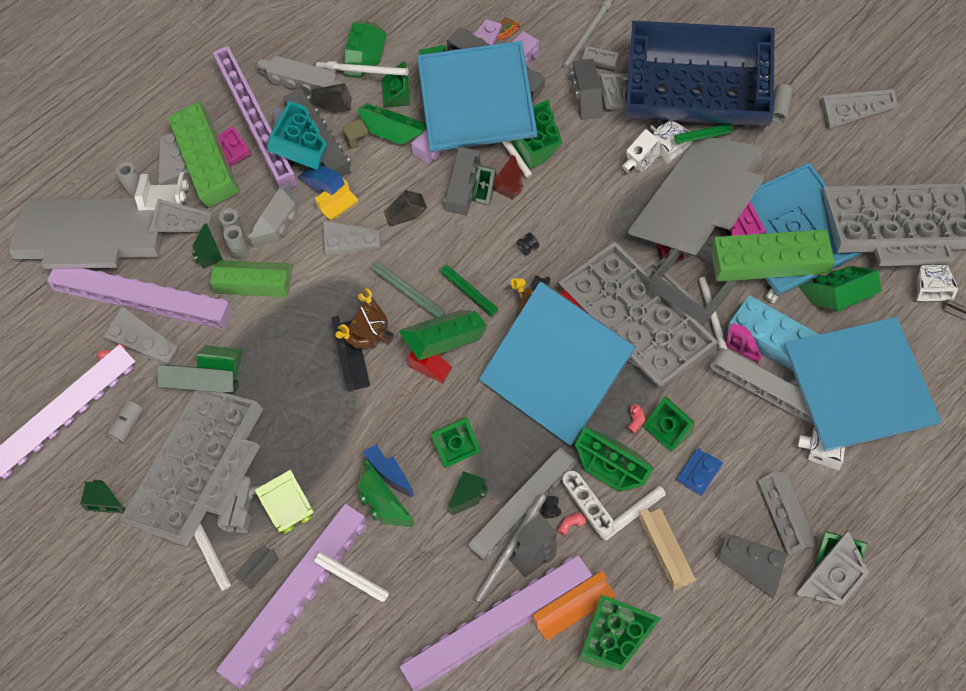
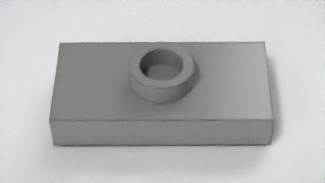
[582,46,620,70]

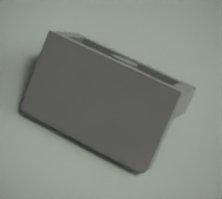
[235,545,279,590]

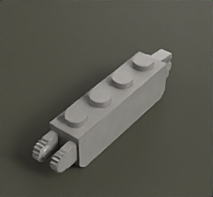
[257,56,348,99]

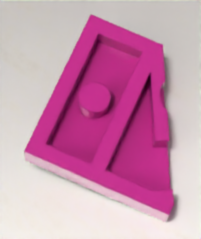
[726,322,762,364]

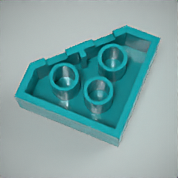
[267,101,327,170]

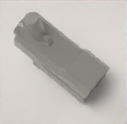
[217,476,265,533]

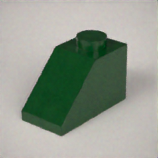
[192,223,223,269]
[448,471,488,515]
[80,480,125,514]

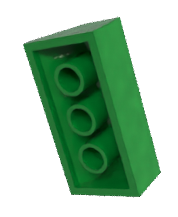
[399,310,487,361]

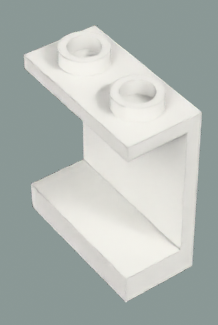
[135,173,189,211]

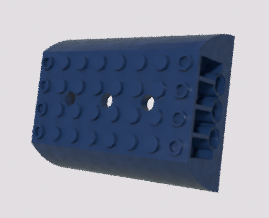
[625,20,775,127]

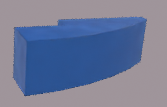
[298,166,345,195]
[363,444,414,497]

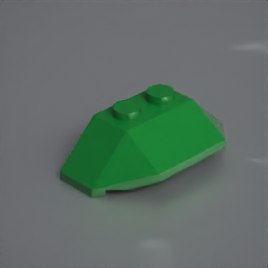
[344,21,387,78]
[358,103,427,144]
[575,427,654,491]
[358,459,414,527]

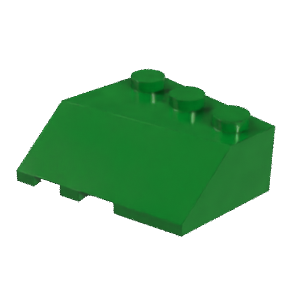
[510,99,562,169]
[798,266,882,312]
[577,595,661,671]

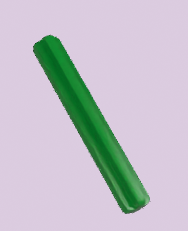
[674,124,734,144]
[441,265,498,316]

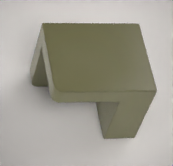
[342,119,368,150]

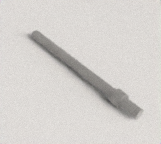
[563,0,614,69]
[474,494,546,603]

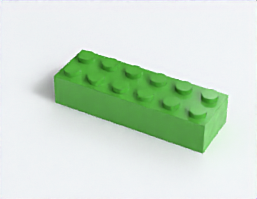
[168,101,240,208]
[710,229,835,282]

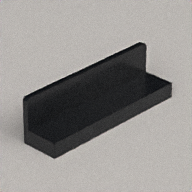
[331,315,370,392]

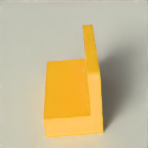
[315,178,358,221]

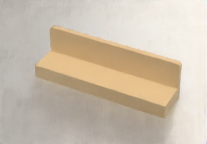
[639,508,696,591]

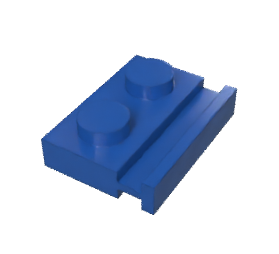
[677,448,723,497]

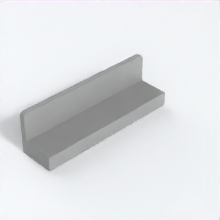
[758,471,817,555]

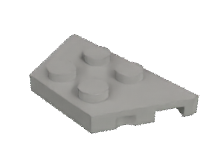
[796,530,869,606]

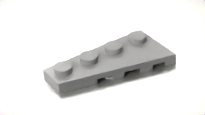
[822,89,898,129]
[103,307,179,365]

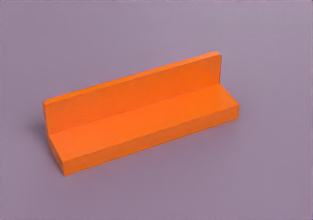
[533,570,615,641]

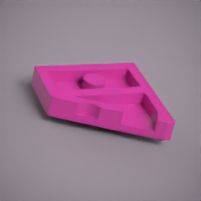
[219,126,252,167]
[731,201,766,236]

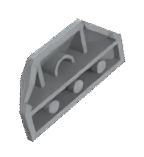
[248,182,298,248]

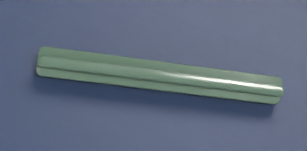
[371,261,445,318]

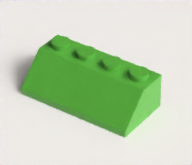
[210,260,293,298]

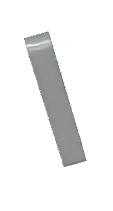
[710,348,814,426]
[469,448,577,561]

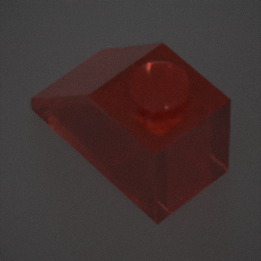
[494,155,523,200]

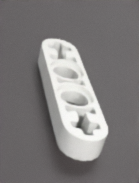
[563,471,614,536]

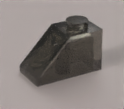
[311,83,352,113]
[384,190,427,227]

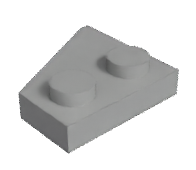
[598,74,628,109]

